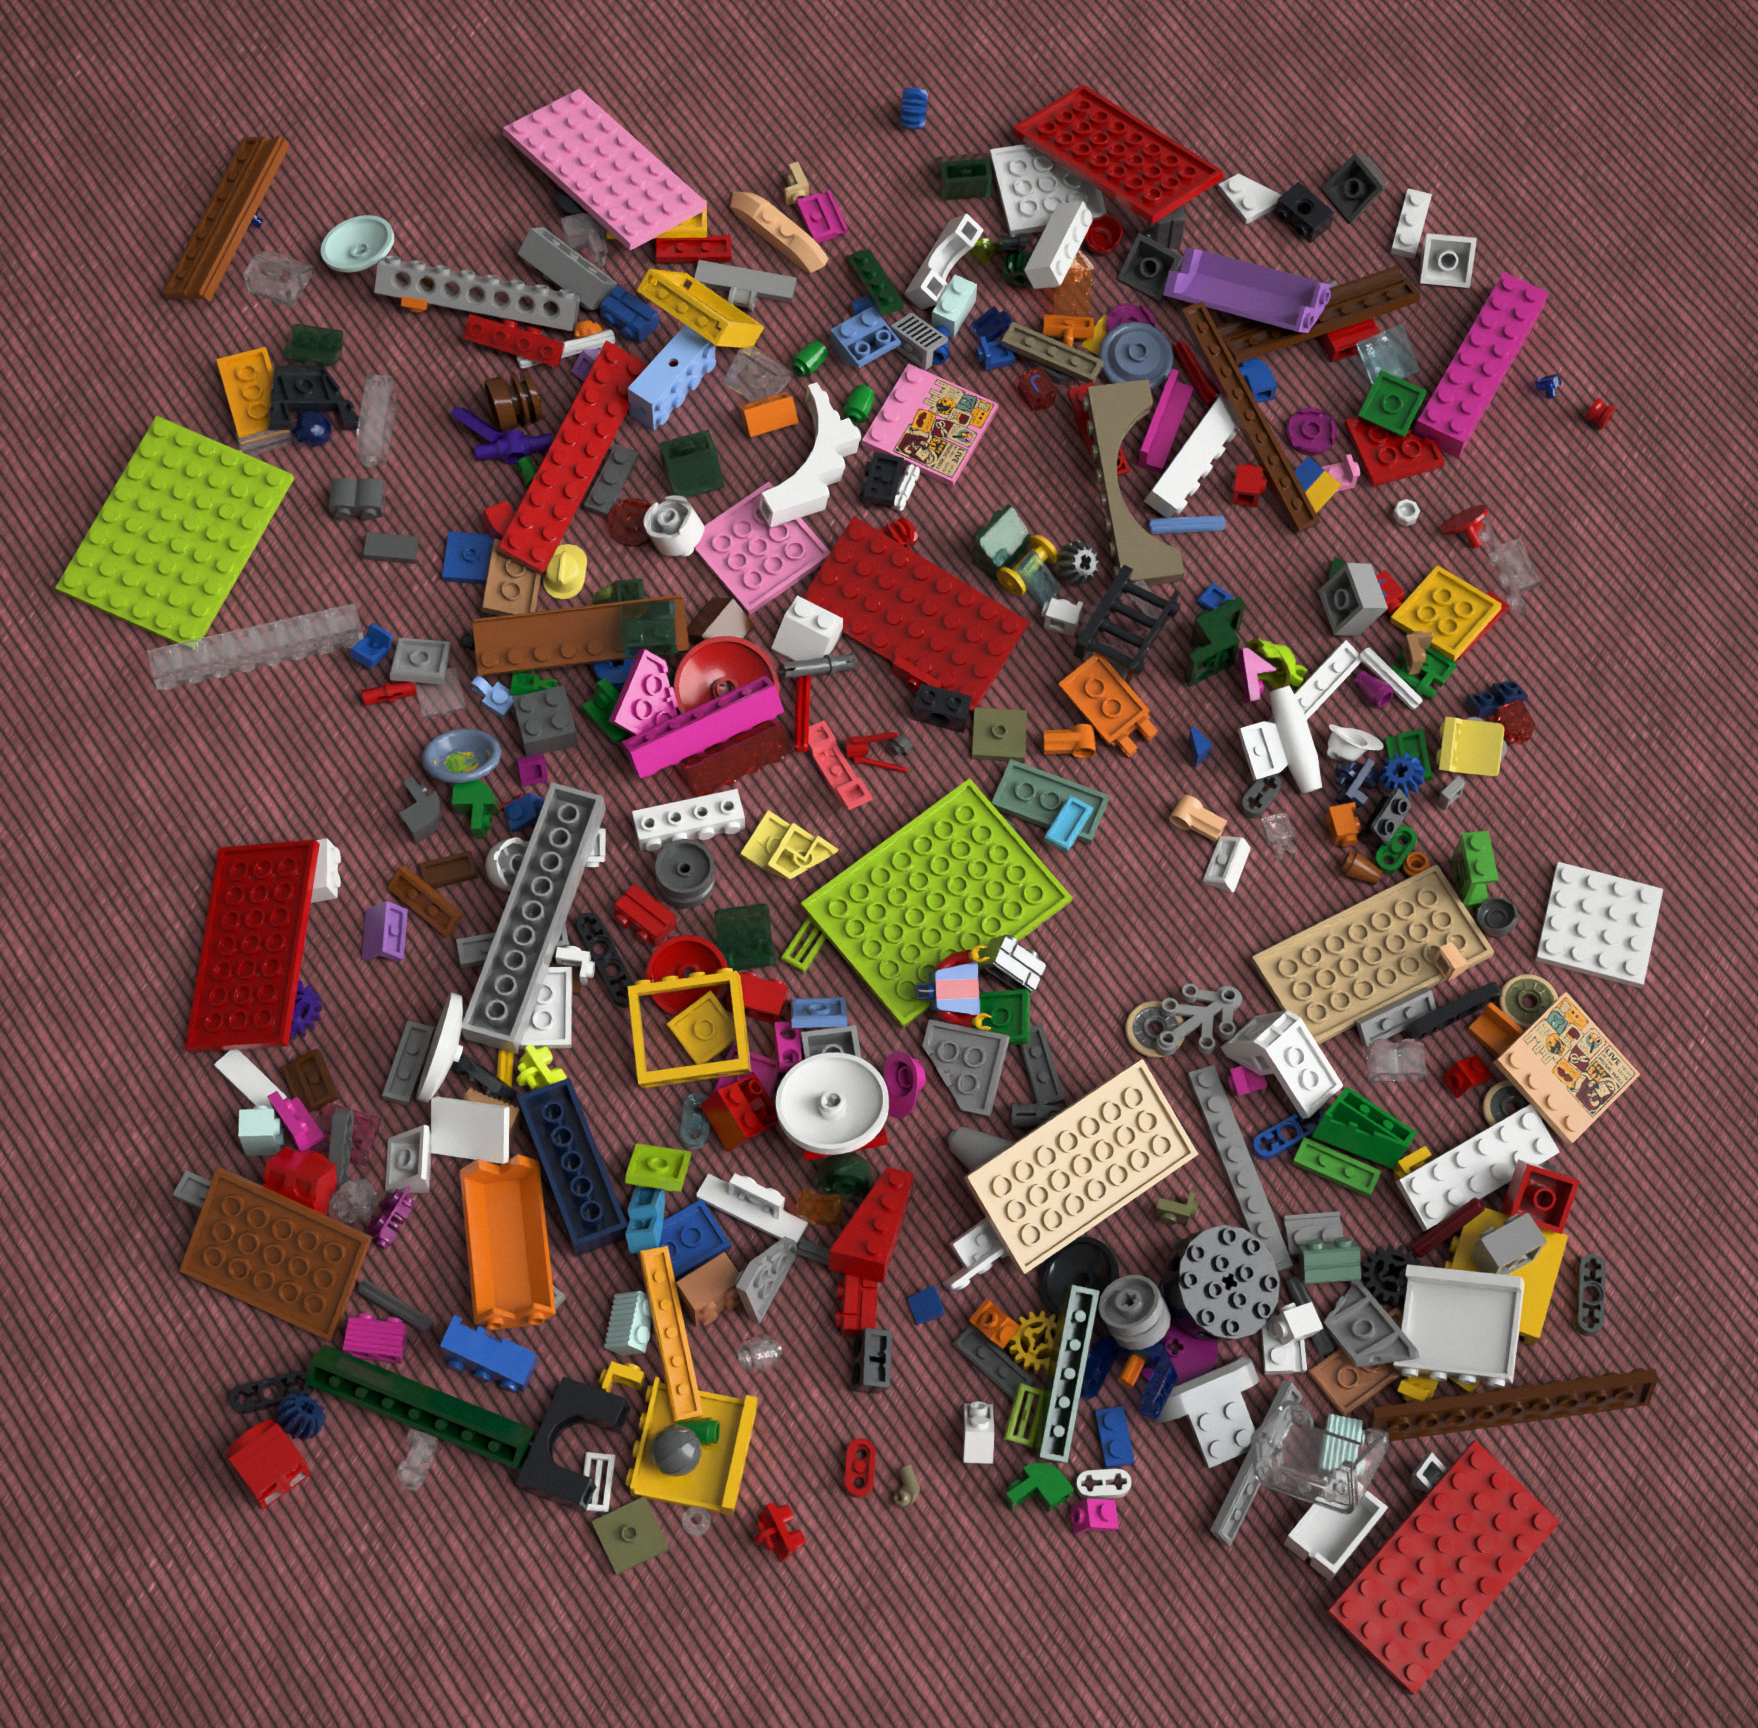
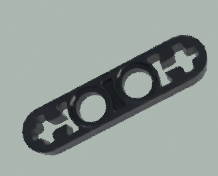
[577,912,634,1008]
[1405,982,1503,1043]

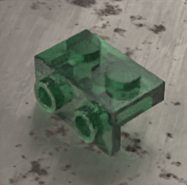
[285,324,343,366]

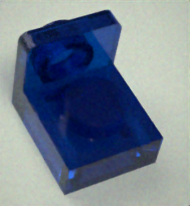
[970,306,1013,342]

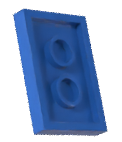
[635,1199,731,1281]

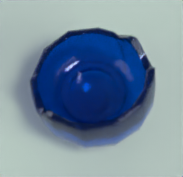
[290,409,332,447]

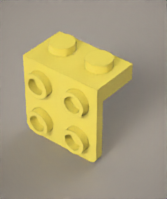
[1436,717,1504,776]

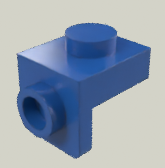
[975,336,1015,371]
[349,623,393,669]
[504,793,545,833]

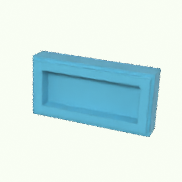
[1044,795,1094,853]

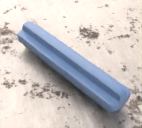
[1149,515,1225,534]

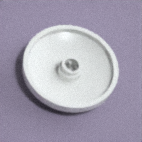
[416,993,463,1103]
[776,1052,889,1155]

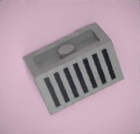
[891,313,948,370]

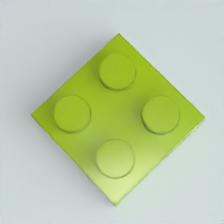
[625,1143,691,1192]

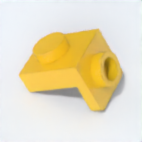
[599,1361,645,1393]
[1397,1374,1439,1401]

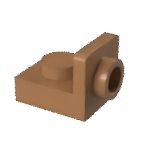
[1402,631,1433,675]

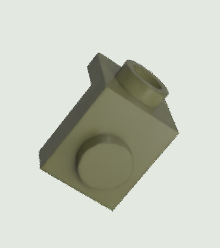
[1154,1190,1199,1226]

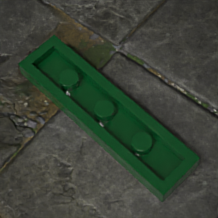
[847,249,904,316]

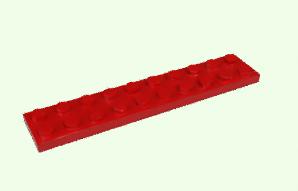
[496,340,648,576]

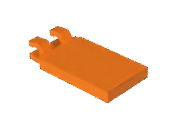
[1058,653,1158,758]

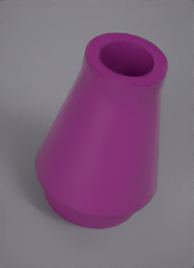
[1354,671,1393,708]

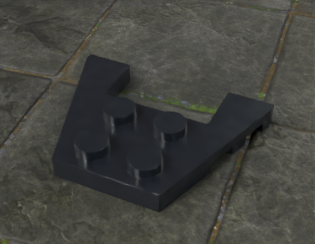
[267,365,366,430]

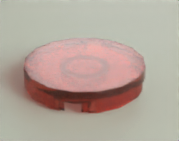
[607,498,652,547]

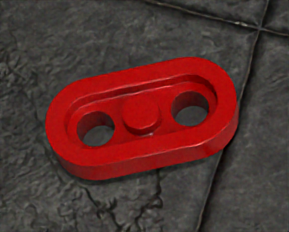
[844,1438,876,1498]

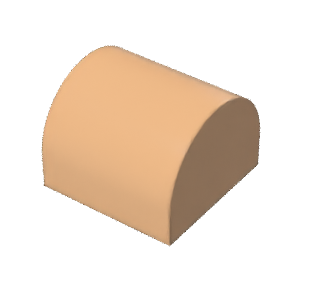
[1433,943,1468,981]

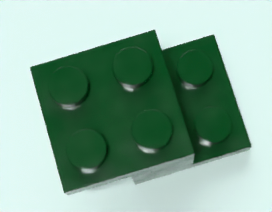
[1184,597,1246,687]

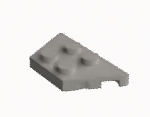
[1324,1280,1419,1367]

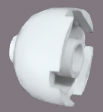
[485,837,529,892]

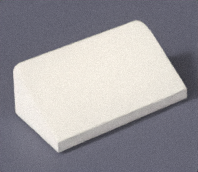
[1203,836,1250,892]

